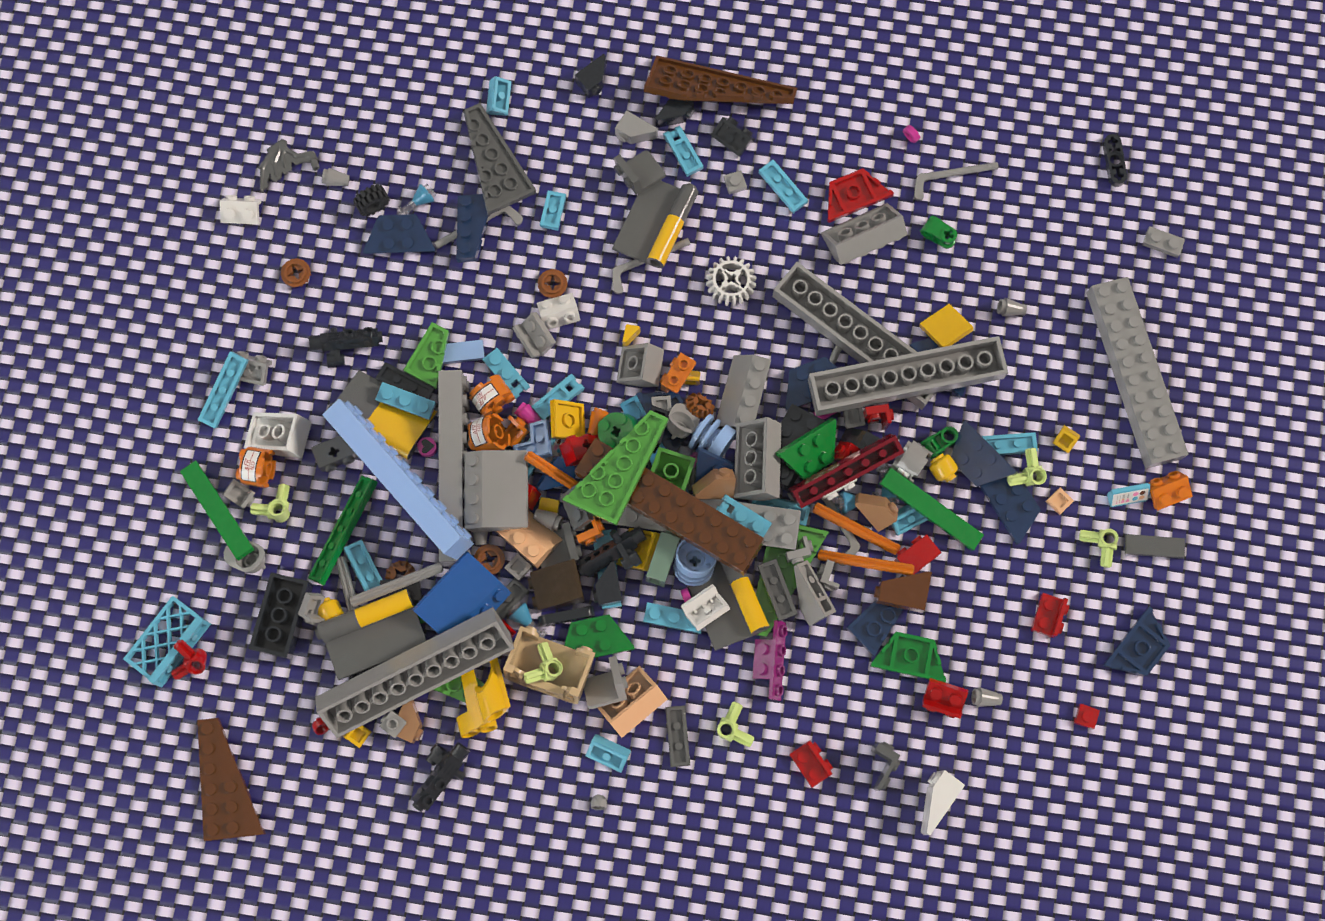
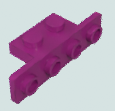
[752,620,788,701]

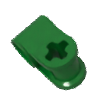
[920,215,957,249]
[920,427,958,460]

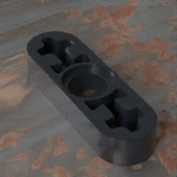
[1102,134,1127,187]
[538,606,595,627]

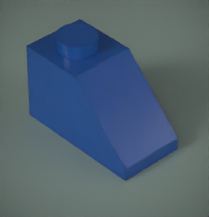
[535,456,576,491]

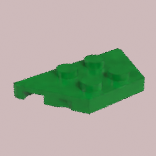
[775,418,836,479]
[564,615,635,658]
[870,631,946,683]

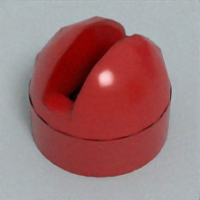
[312,717,329,735]

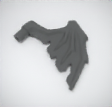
[258,139,320,193]

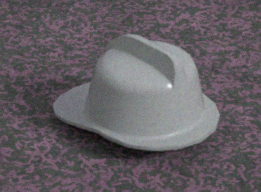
[666,403,700,439]
[224,541,266,574]

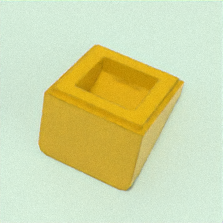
[622,324,641,346]
[684,371,700,385]
[1052,425,1080,453]
[539,497,560,513]
[342,725,371,748]

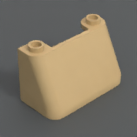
[503,626,595,704]

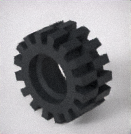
[353,184,390,217]

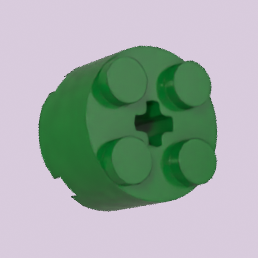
[598,412,639,449]

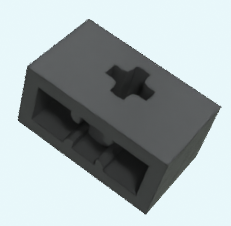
[311,436,358,472]

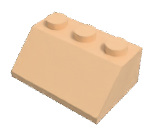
[495,510,563,569]
[598,666,668,738]

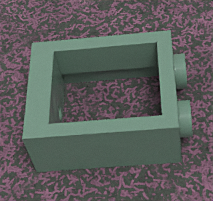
[646,530,680,587]

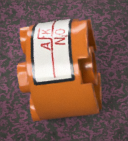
[469,374,515,417]
[468,413,511,451]
[236,446,276,488]

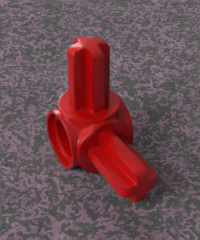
[171,639,207,680]

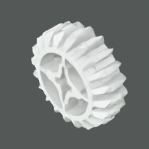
[706,256,756,306]

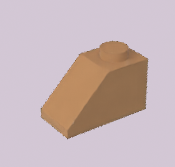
[692,468,736,499]
[855,493,898,532]
[397,700,423,744]

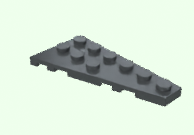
[464,103,536,215]

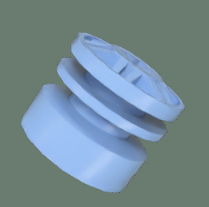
[688,414,736,457]
[673,540,716,586]

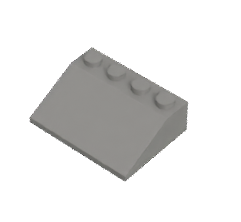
[465,450,528,533]

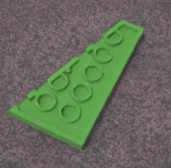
[562,410,669,526]
[756,525,829,637]

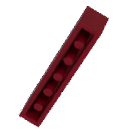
[788,434,905,508]

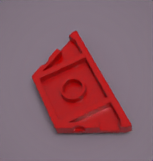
[828,168,894,223]

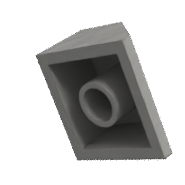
[616,343,664,387]

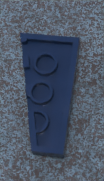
[456,194,490,263]
[846,574,904,657]

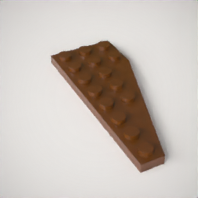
[644,55,797,104]

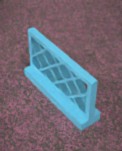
[123,596,211,688]

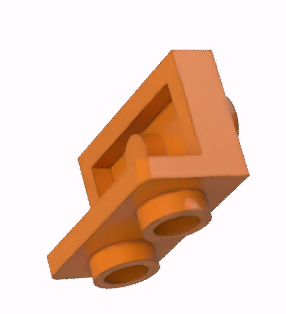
[660,352,696,394]
[1148,471,1193,510]

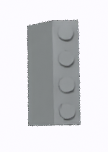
[821,203,908,265]
[716,355,771,430]
[734,417,781,501]

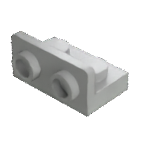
[513,312,556,358]
[236,351,272,386]

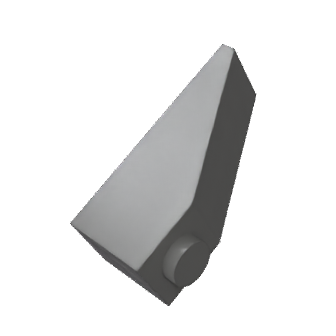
[794,560,836,626]

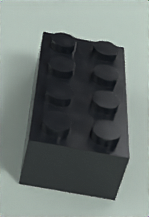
[780,404,825,492]
[248,572,314,660]

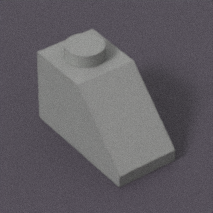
[615,111,658,144]

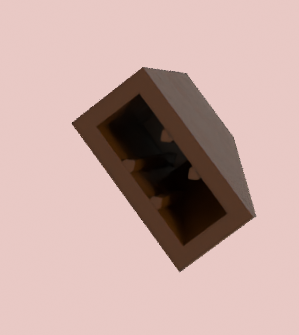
[873,571,932,613]

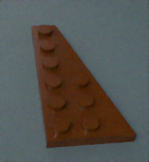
[197,718,266,841]

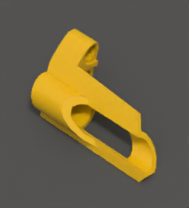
[456,658,511,738]

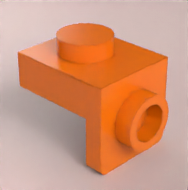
[505,415,530,447]
[576,516,605,546]

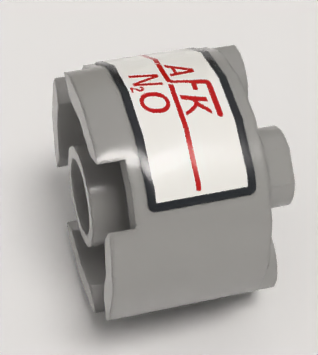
[891,440,933,483]

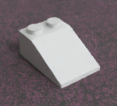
[244,412,312,458]
[921,770,965,835]

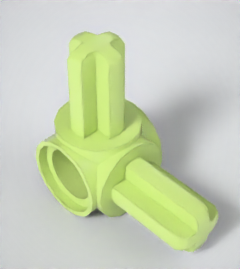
[1007,448,1047,486]
[250,484,290,523]
[1079,529,1119,568]
[523,642,563,684]
[717,701,754,747]

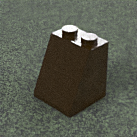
[528,559,585,613]

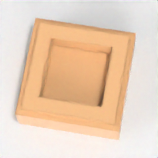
[1045,487,1074,515]

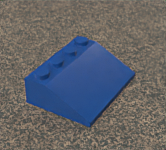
[412,551,511,634]

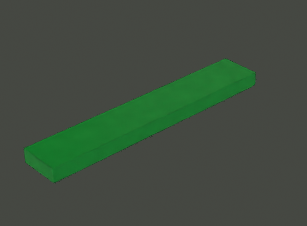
[180,460,255,561]
[879,468,984,551]
[308,475,378,586]

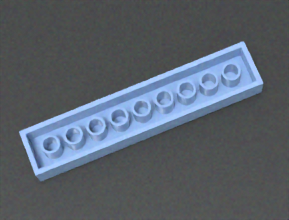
[322,399,474,560]

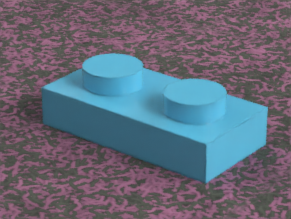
[540,190,566,231]

